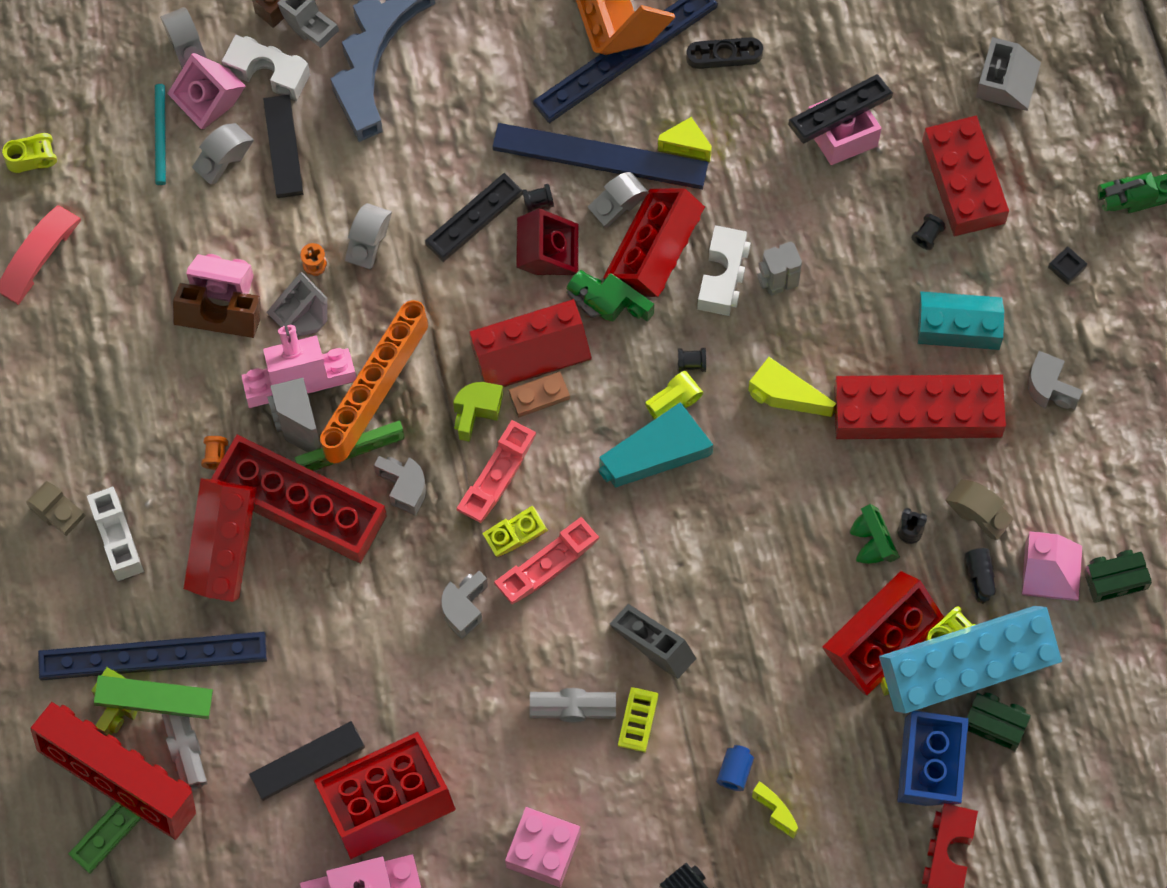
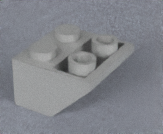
[976,37,1041,111]

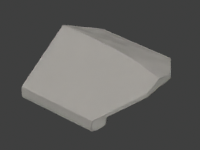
[267,272,327,337]

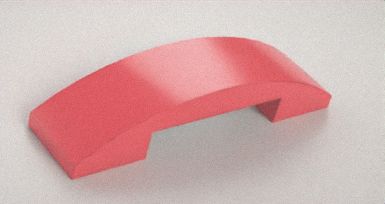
[0,205,81,305]
[457,420,536,523]
[494,517,599,604]

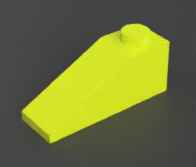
[748,357,836,417]

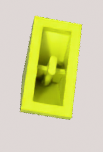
[658,117,712,162]

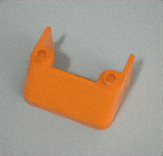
[576,0,675,55]

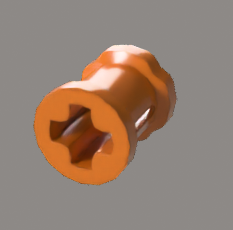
[300,243,327,276]
[201,436,229,470]

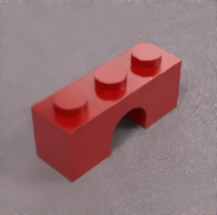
[921,803,978,888]

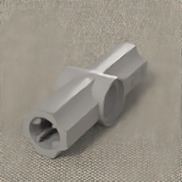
[530,688,616,722]
[162,714,208,791]

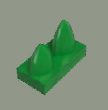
[850,504,900,564]

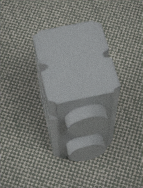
[757,241,802,296]

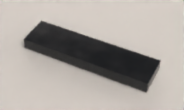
[788,74,893,144]
[263,94,304,198]
[425,173,522,262]
[249,721,365,801]

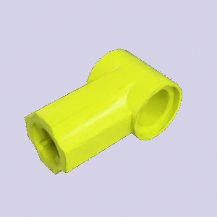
[645,371,703,420]

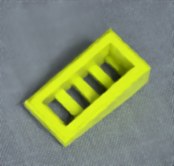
[618,687,659,753]

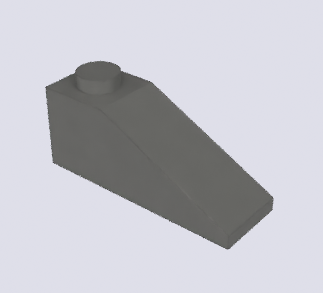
[610,604,697,679]

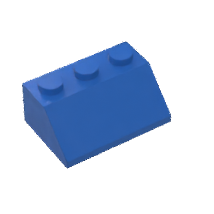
[897,711,969,806]

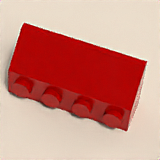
[603,188,705,297]
[469,299,592,387]
[183,478,257,602]
[822,571,944,695]

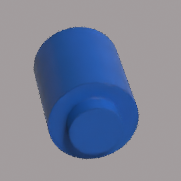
[716,745,754,791]

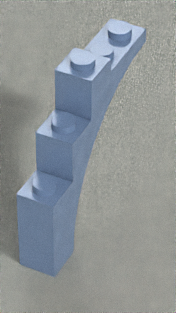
[330,0,435,142]

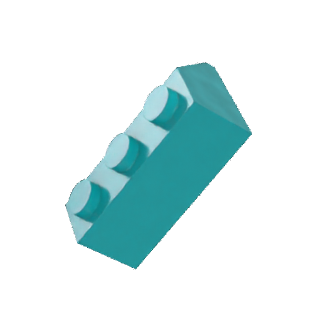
[917,291,1004,350]

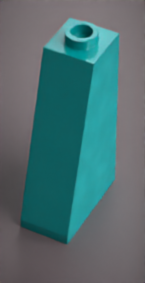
[598,402,713,488]

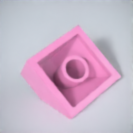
[167,53,246,129]
[1022,531,1082,601]

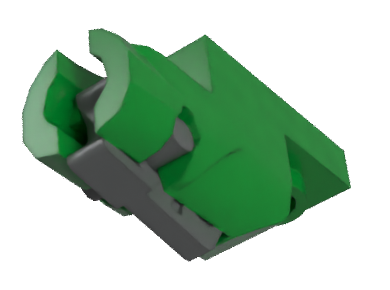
[1097,172,1167,213]
[566,270,654,322]

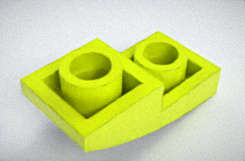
[482,506,548,557]

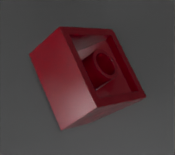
[516,208,579,275]

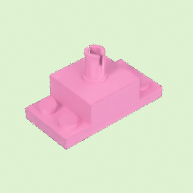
[241,325,357,408]
[300,854,421,888]

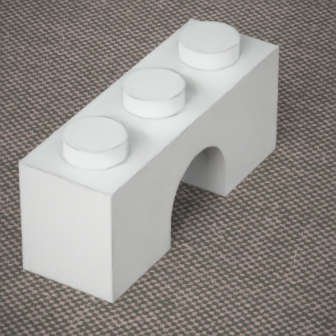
[222,35,310,101]
[697,225,751,316]
[87,487,144,581]

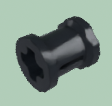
[522,184,554,213]
[911,214,946,250]
[678,348,706,373]

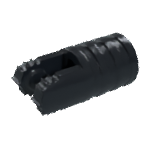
[897,508,927,544]
[965,548,996,604]

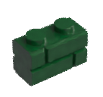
[1084,550,1152,603]
[967,692,1031,752]

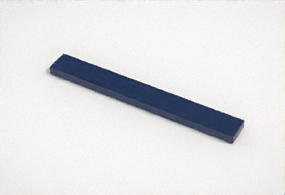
[533,0,718,124]
[492,123,708,190]
[38,632,267,680]

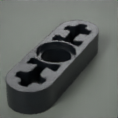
[686,37,763,69]

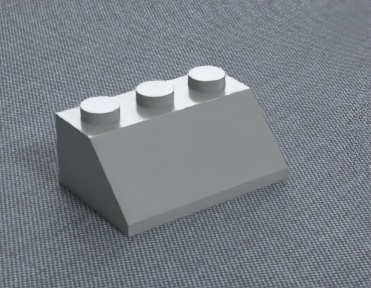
[267,378,321,452]

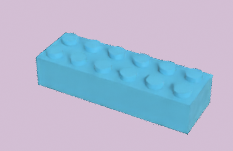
[879,606,1062,714]

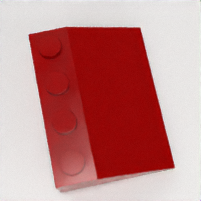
[314,732,456,859]

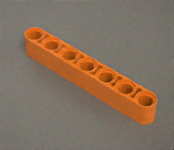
[320,300,428,463]

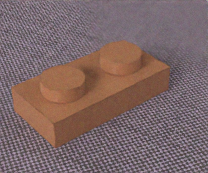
[509,372,570,418]

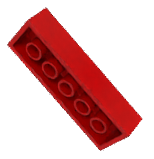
[834,374,1006,439]
[211,434,387,564]
[30,701,196,840]

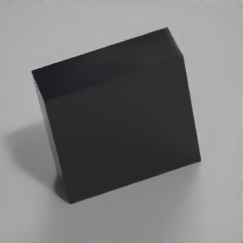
[1048,246,1087,285]

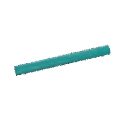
[155,84,166,185]

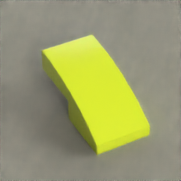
[752,781,798,839]

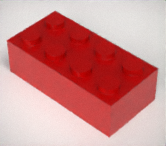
[922,115,1009,237]

